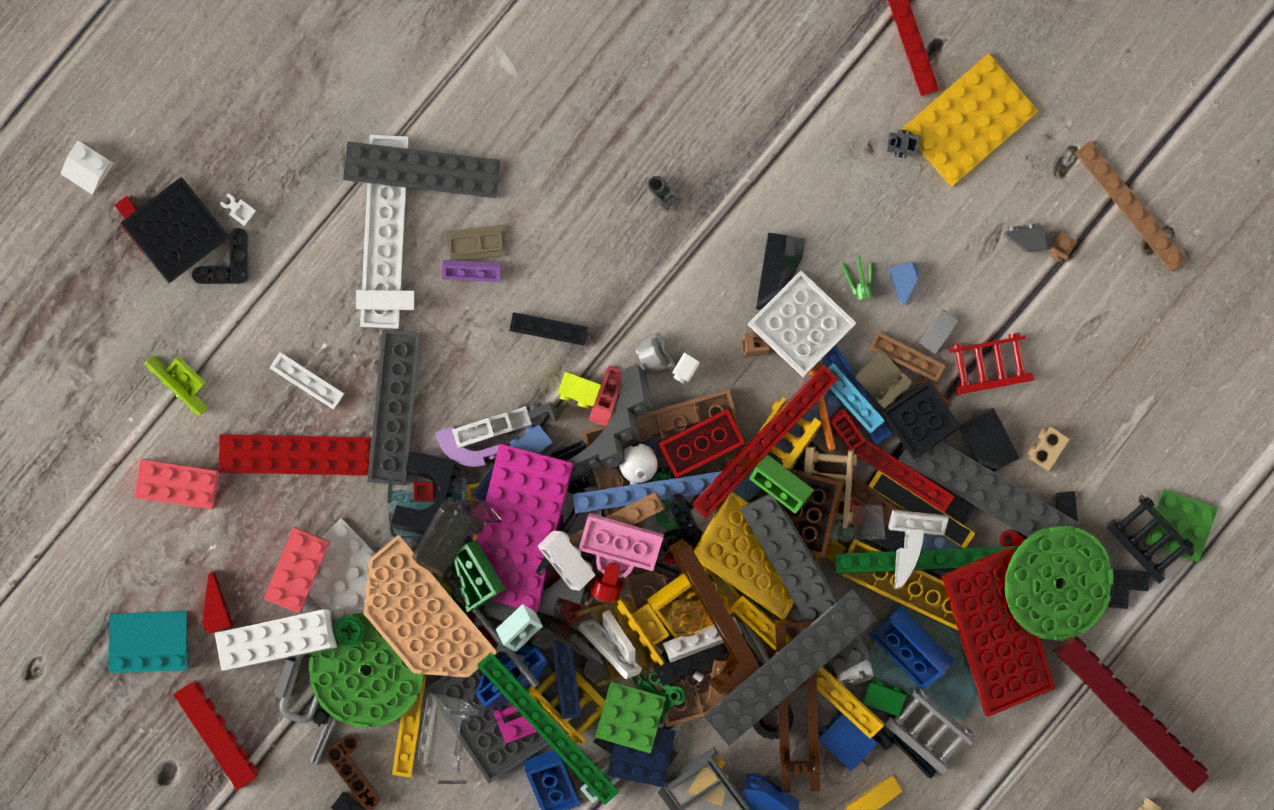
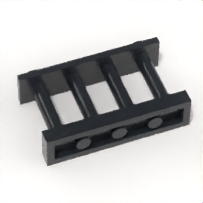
[1107,494,1194,584]

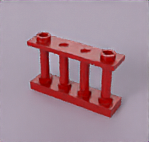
[948,332,1034,395]

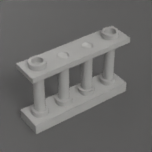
[885,687,975,774]

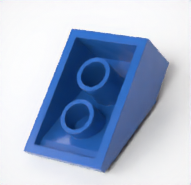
[524,750,580,810]
[742,773,799,810]

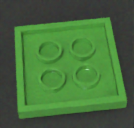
[1143,489,1218,563]
[595,681,667,753]

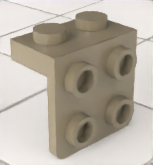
[855,352,912,408]

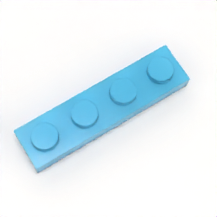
[828,363,885,433]

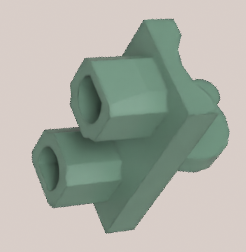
[832,521,854,542]

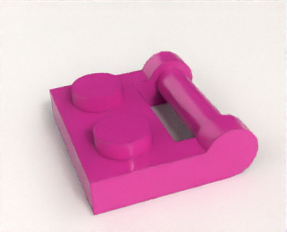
[494,706,537,743]

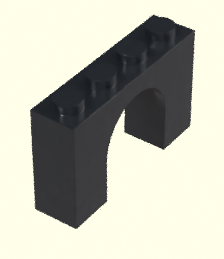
[391,451,459,538]

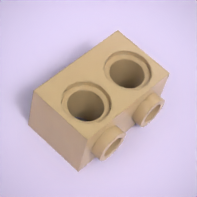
[1027,426,1069,471]

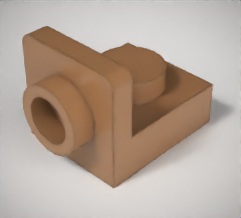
[1049,231,1077,262]

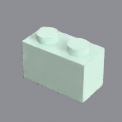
[496,604,543,652]

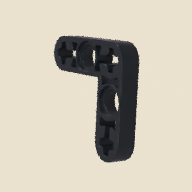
[192,228,249,284]
[658,494,700,556]

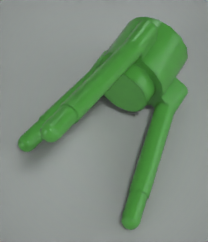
[841,256,874,300]

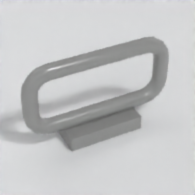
[274,653,320,723]

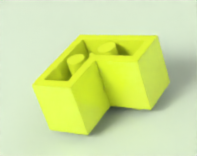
[557,372,601,409]

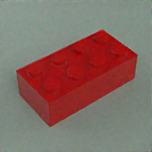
[658,409,745,478]

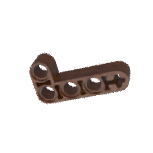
[327,733,380,810]

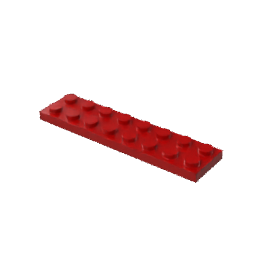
[219,434,372,476]

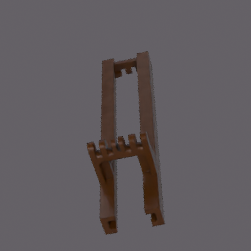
[669,539,760,694]

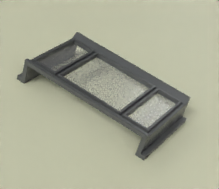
[657,747,751,810]

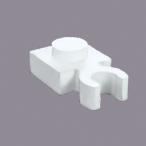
[220,194,256,226]

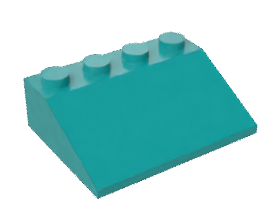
[108,611,190,673]

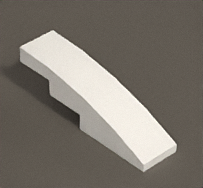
[452,406,532,448]

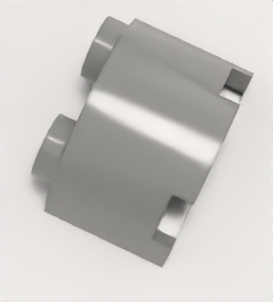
[635,332,676,374]

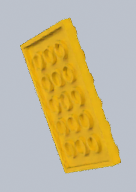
[901,53,1038,187]
[694,492,820,619]

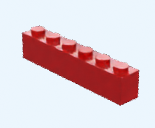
[173,680,258,790]

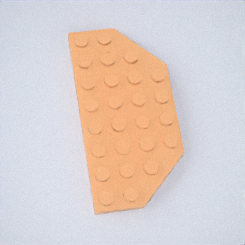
[364,535,498,678]

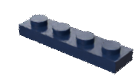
[551,640,581,719]

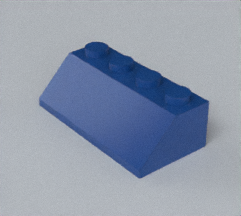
[869,605,954,689]

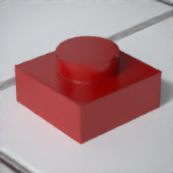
[414,482,433,501]

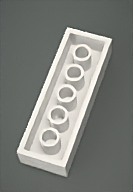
[215,609,337,671]

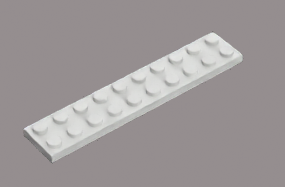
[360,135,409,329]

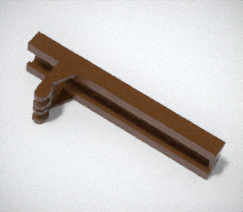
[775,619,821,793]

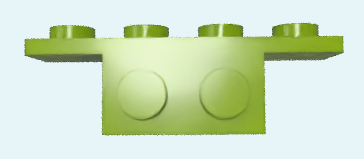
[144,355,209,416]

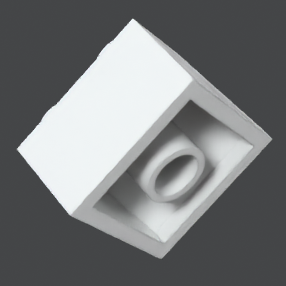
[61,141,114,195]

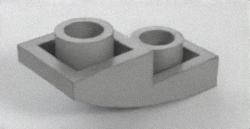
[920,309,958,353]

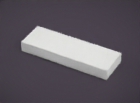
[356,290,414,310]
[888,510,949,536]
[603,610,635,664]

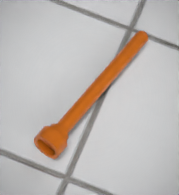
[807,362,835,451]

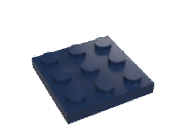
[607,727,676,788]

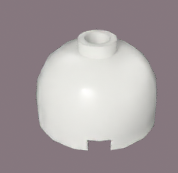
[619,444,658,483]
[835,660,874,686]

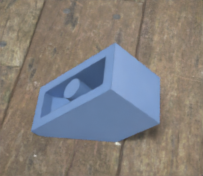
[888,261,919,305]

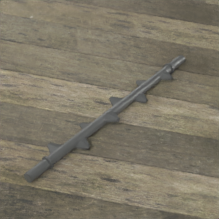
[415,538,540,688]

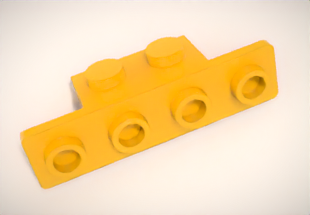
[617,597,670,665]

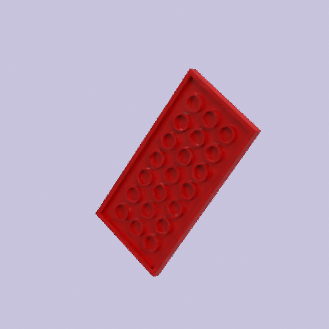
[941,547,1055,717]

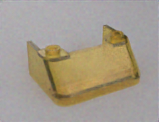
[571,597,651,686]

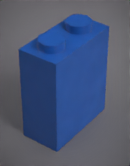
[818,711,878,771]

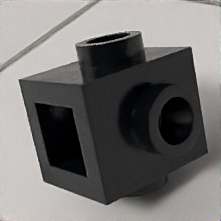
[887,130,920,158]

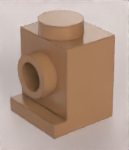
[741,333,771,358]

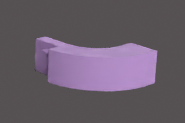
[435,426,499,467]

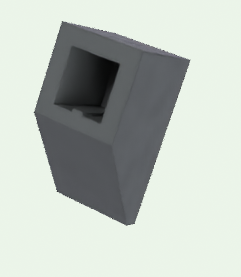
[1004,223,1047,252]

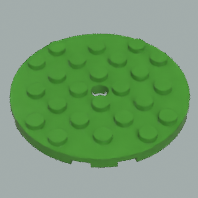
[1005,525,1113,641]
[309,612,424,728]

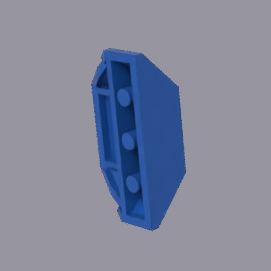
[475,646,547,709]

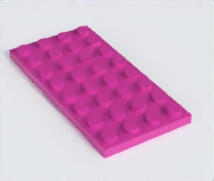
[476,443,574,613]

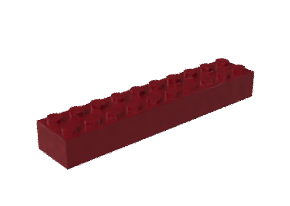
[1053,636,1209,793]

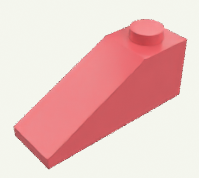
[589,365,621,426]

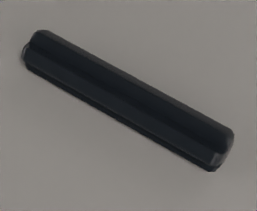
[891,734,936,778]

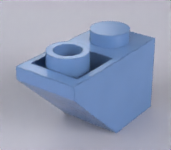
[510,424,553,453]

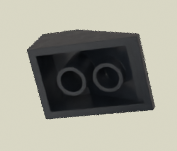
[959,408,1019,472]

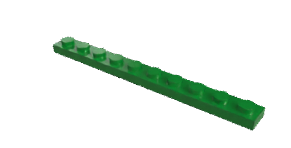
[834,546,1019,574]
[477,652,619,805]

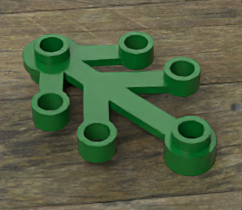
[631,672,686,722]

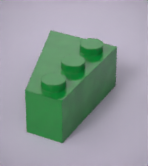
[452,540,506,612]

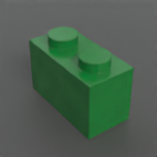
[861,679,906,716]

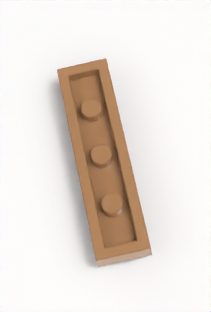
[868,331,946,383]

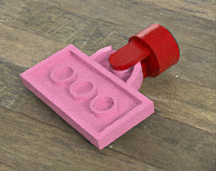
[578,513,664,603]

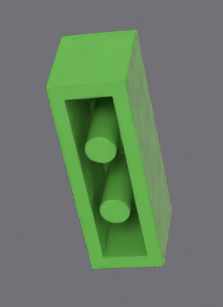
[749,455,814,514]

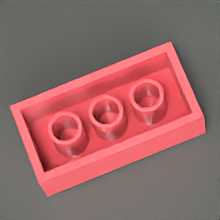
[135,459,219,509]
[264,527,331,614]

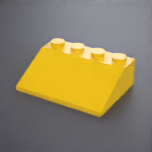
[647,564,740,639]

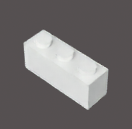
[537,531,595,591]

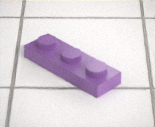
[442,260,500,282]

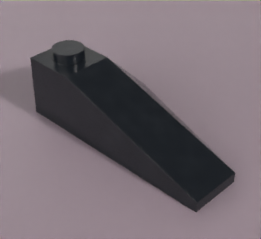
[756,232,805,310]

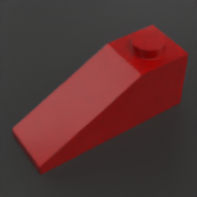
[202,571,233,634]

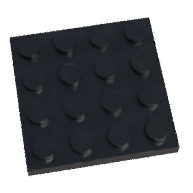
[120,176,229,284]

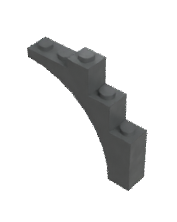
[567,364,653,477]
[483,551,594,621]

